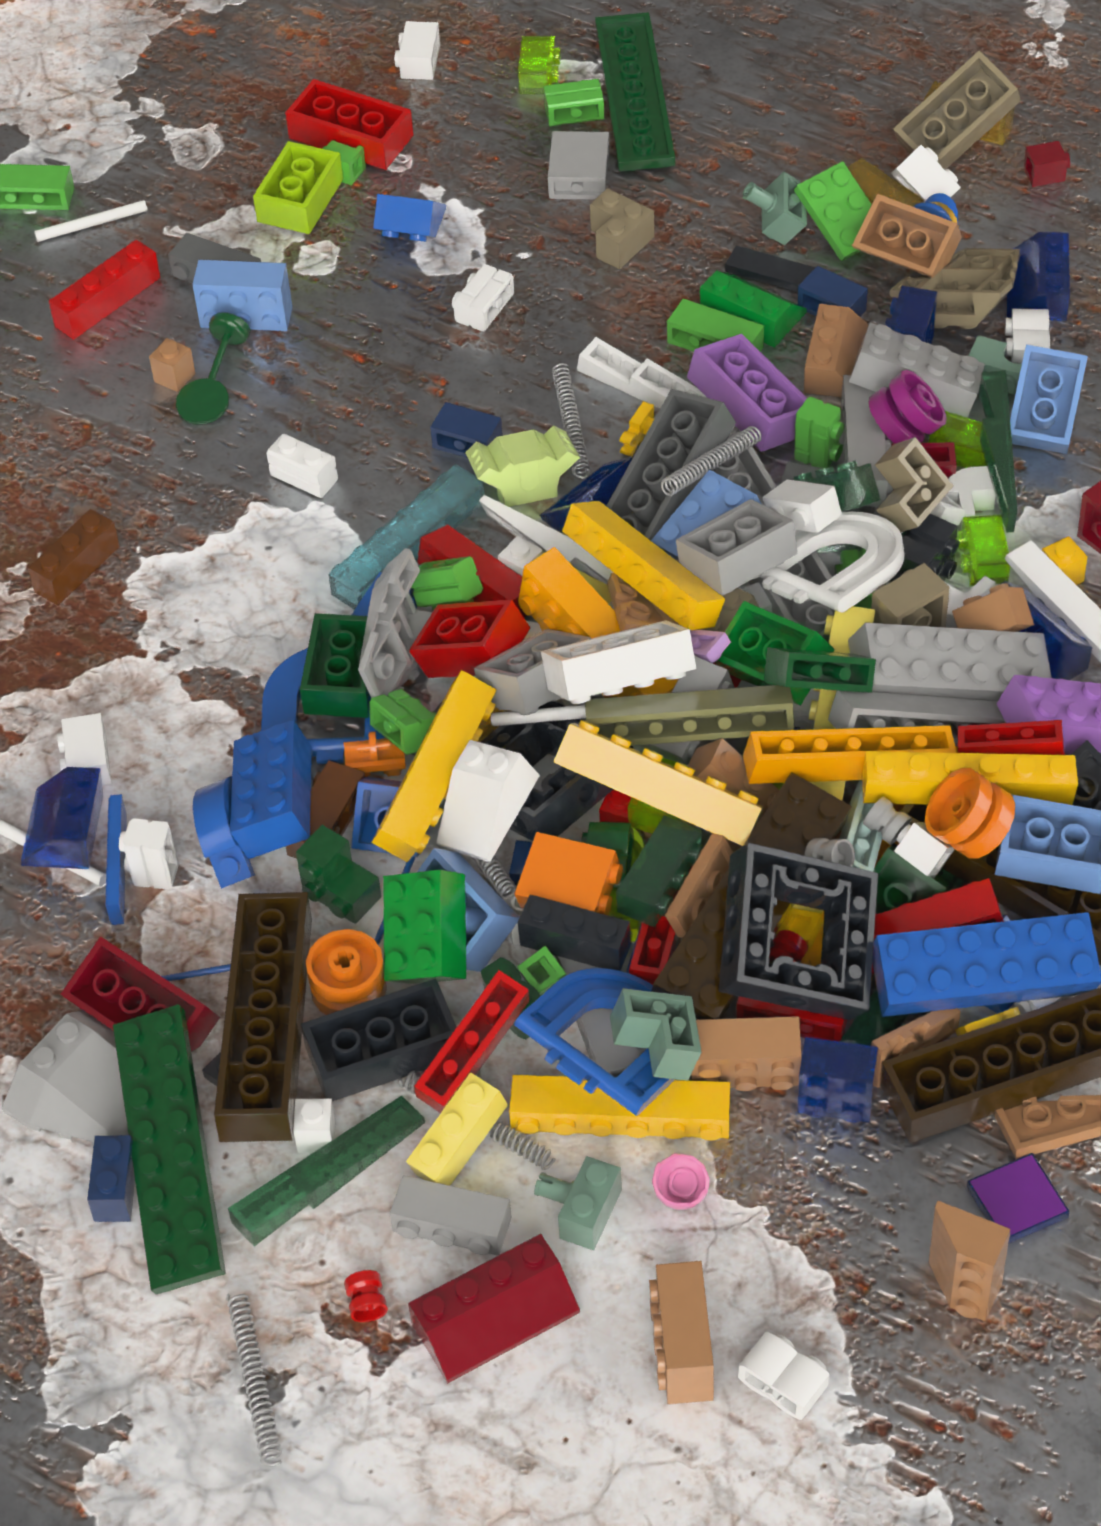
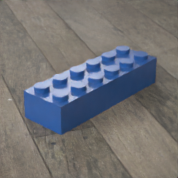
[872,912,1101,1017]

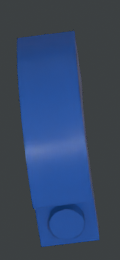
[193,776,255,889]

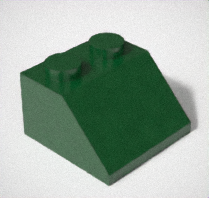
[873,843,951,914]

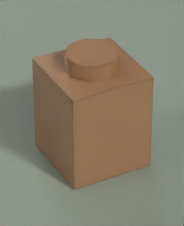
[149,338,196,392]

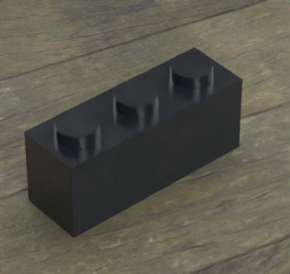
[518,894,631,971]

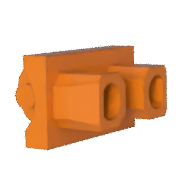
[343,732,406,777]

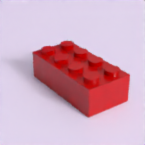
[285,79,414,170]

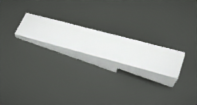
[577,337,740,434]
[479,495,614,584]
[1005,540,1101,663]

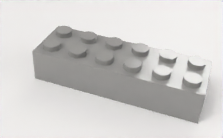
[848,623,1052,701]

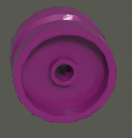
[868,370,947,443]

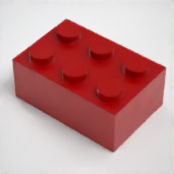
[409,600,531,678]

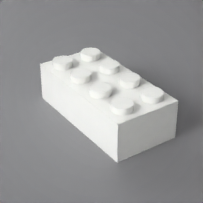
[541,620,696,704]

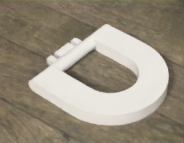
[759,511,905,613]

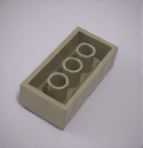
[893,50,1021,170]

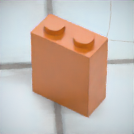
[514,832,623,915]

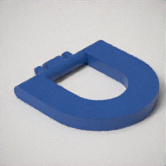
[261,648,385,765]
[514,968,675,1116]

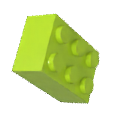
[253,141,343,234]

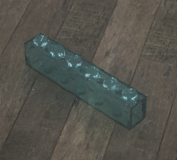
[328,464,485,610]

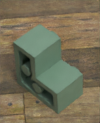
[610,988,702,1081]

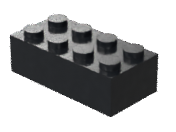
[301,978,457,1102]

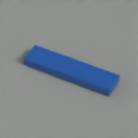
[105,794,127,925]

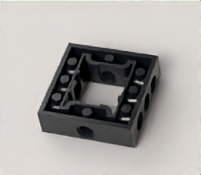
[480,701,634,841]
[719,843,878,1020]

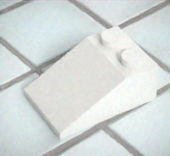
[436,740,540,862]

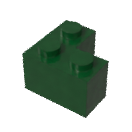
[296,824,382,924]

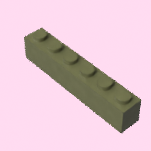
[585,685,794,746]

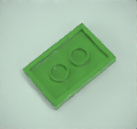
[794,161,872,262]

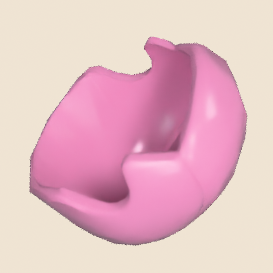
[652,1153,710,1210]

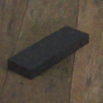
[725,245,816,292]

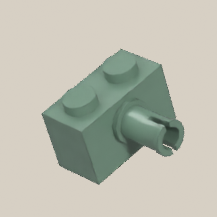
[742,172,807,245]
[534,1156,622,1251]

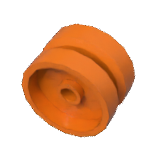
[925,768,1015,858]
[306,929,387,1015]

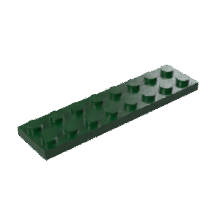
[595,12,675,171]
[113,1004,226,1295]

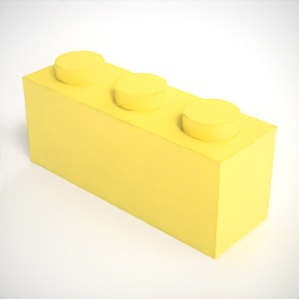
[406,1072,508,1186]

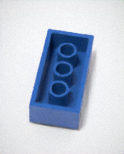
[230,720,312,859]

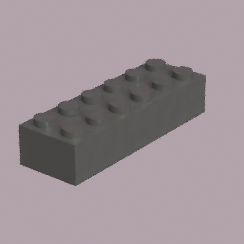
[607,389,736,541]

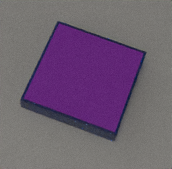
[967,1153,1070,1244]

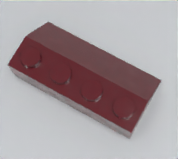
[60,936,220,1052]
[408,1234,580,1384]

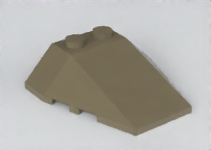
[890,248,1020,329]

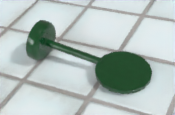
[176,313,250,425]

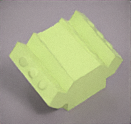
[465,425,580,507]

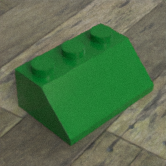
[700,270,807,348]

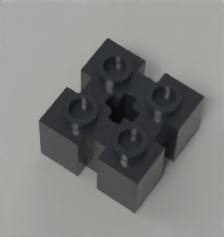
[889,514,959,583]

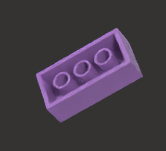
[687,334,807,452]
[996,675,1101,755]

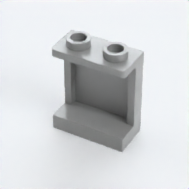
[548,131,610,199]

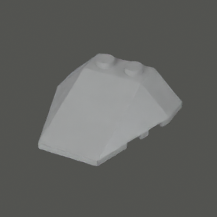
[358,548,432,698]
[2,1010,128,1146]

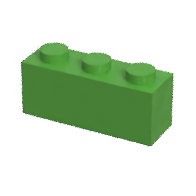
[0,164,74,210]
[667,299,764,352]

